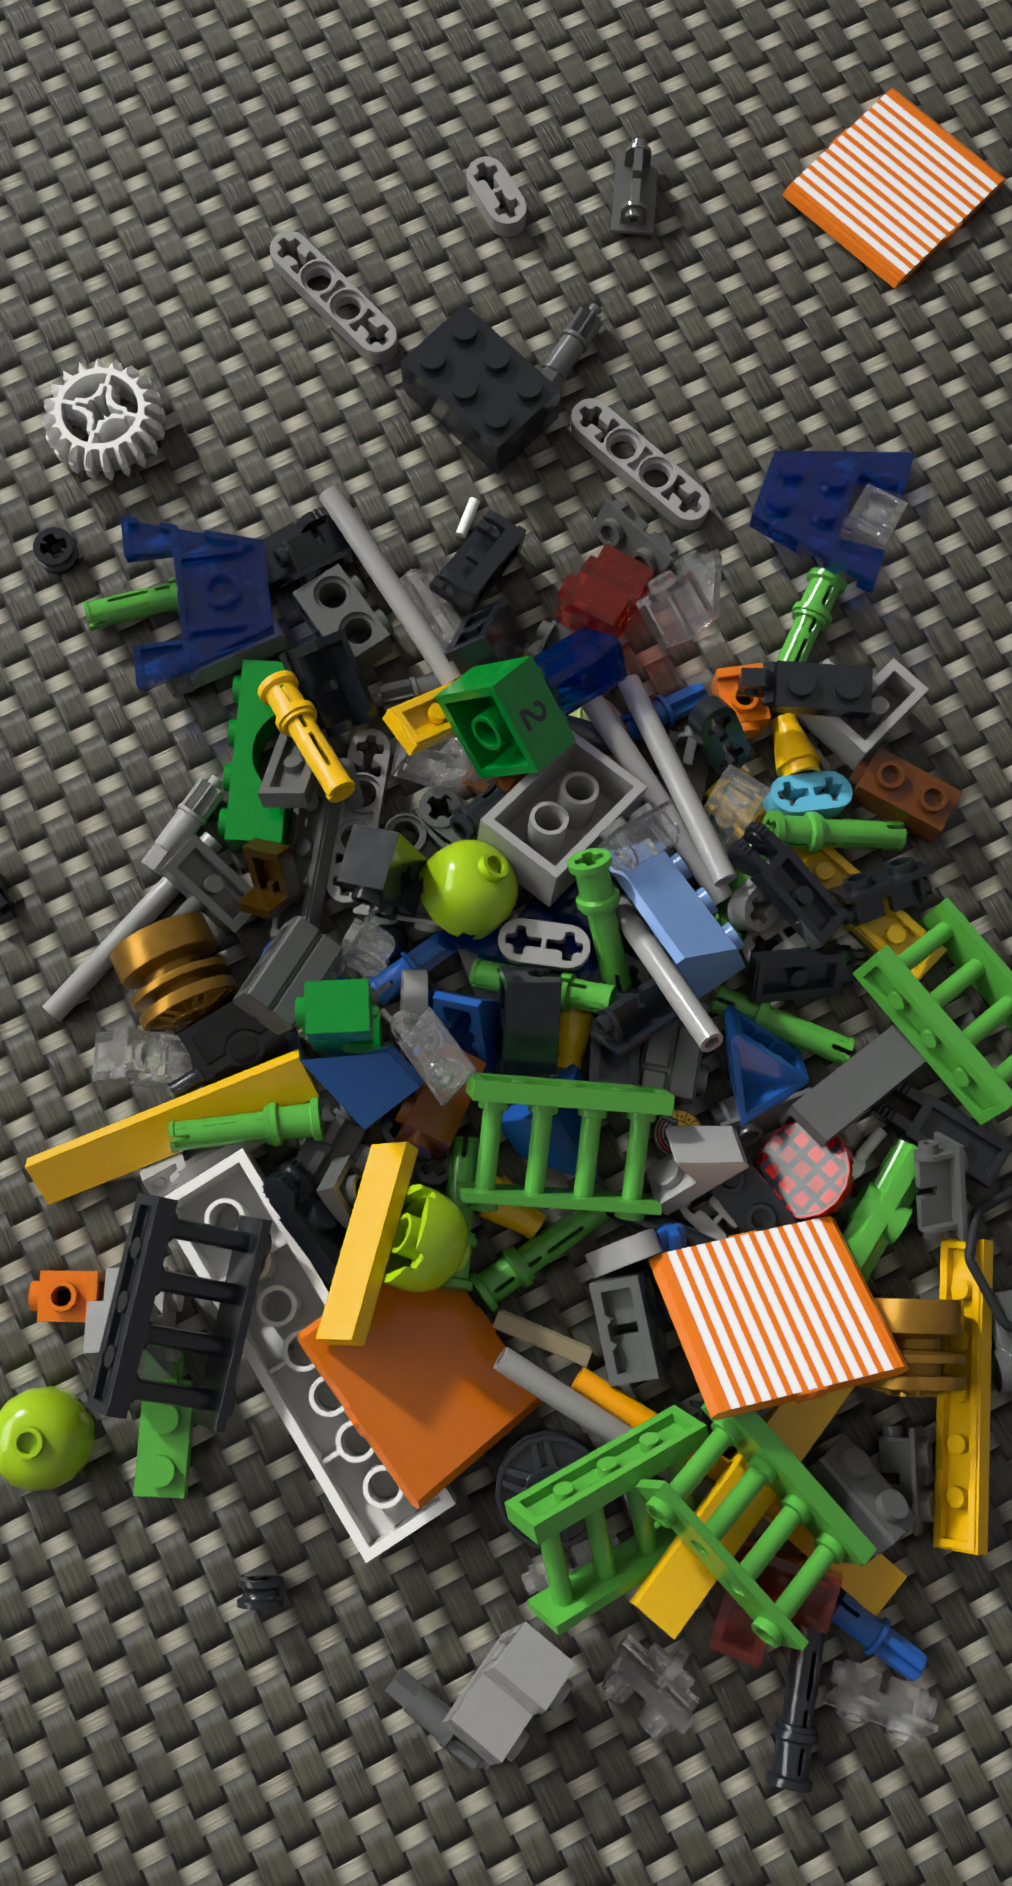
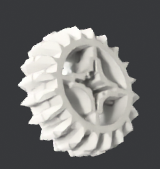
[42,358,166,481]

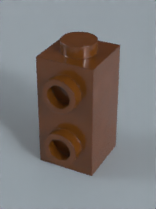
[848,747,963,844]
[394,1041,487,1161]

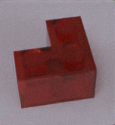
[556,544,654,651]
[708,1537,843,1668]

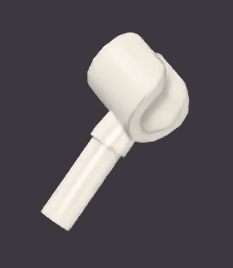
[852,1127,887,1181]

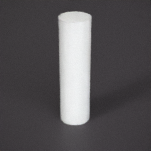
[455,497,480,538]

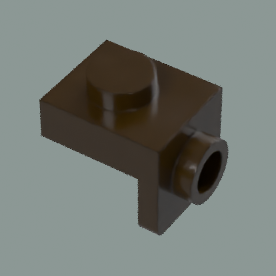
[237,838,303,919]

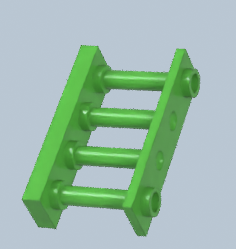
[852,897,1012,1125]
[455,1072,675,1221]
[635,1403,877,1651]
[504,1405,709,1635]

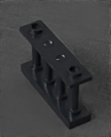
[86,1193,272,1432]

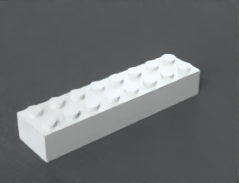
[165,1148,457,1563]

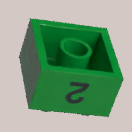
[435,655,576,778]

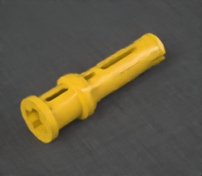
[257,670,356,803]

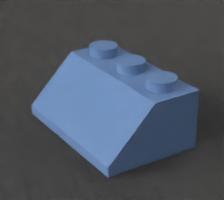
[608,843,746,999]

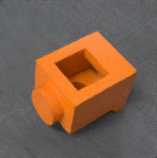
[711,663,771,739]
[28,1270,106,1322]

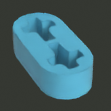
[763,771,853,819]

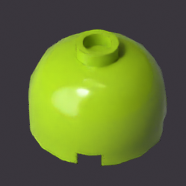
[419,840,518,940]
[382,1184,470,1292]
[0,1386,95,1492]

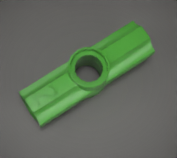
[842,1139,919,1282]

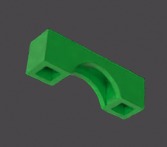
[218,659,291,852]
[295,979,383,1058]

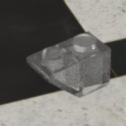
[635,549,722,650]
[92,1028,204,1089]

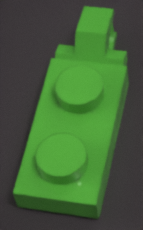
[133,1353,195,1499]

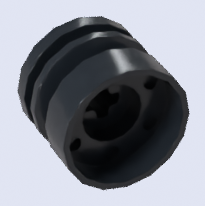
[495,1428,604,1549]

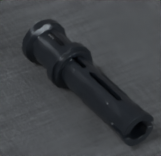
[765,1616,828,1793]

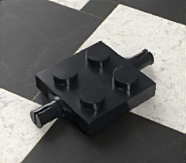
[167,996,308,1098]

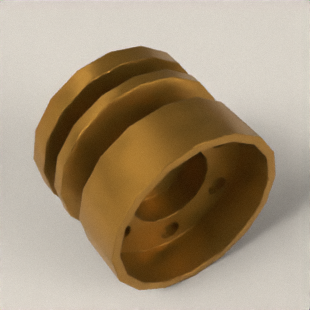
[110,912,239,1034]
[857,1298,966,1397]

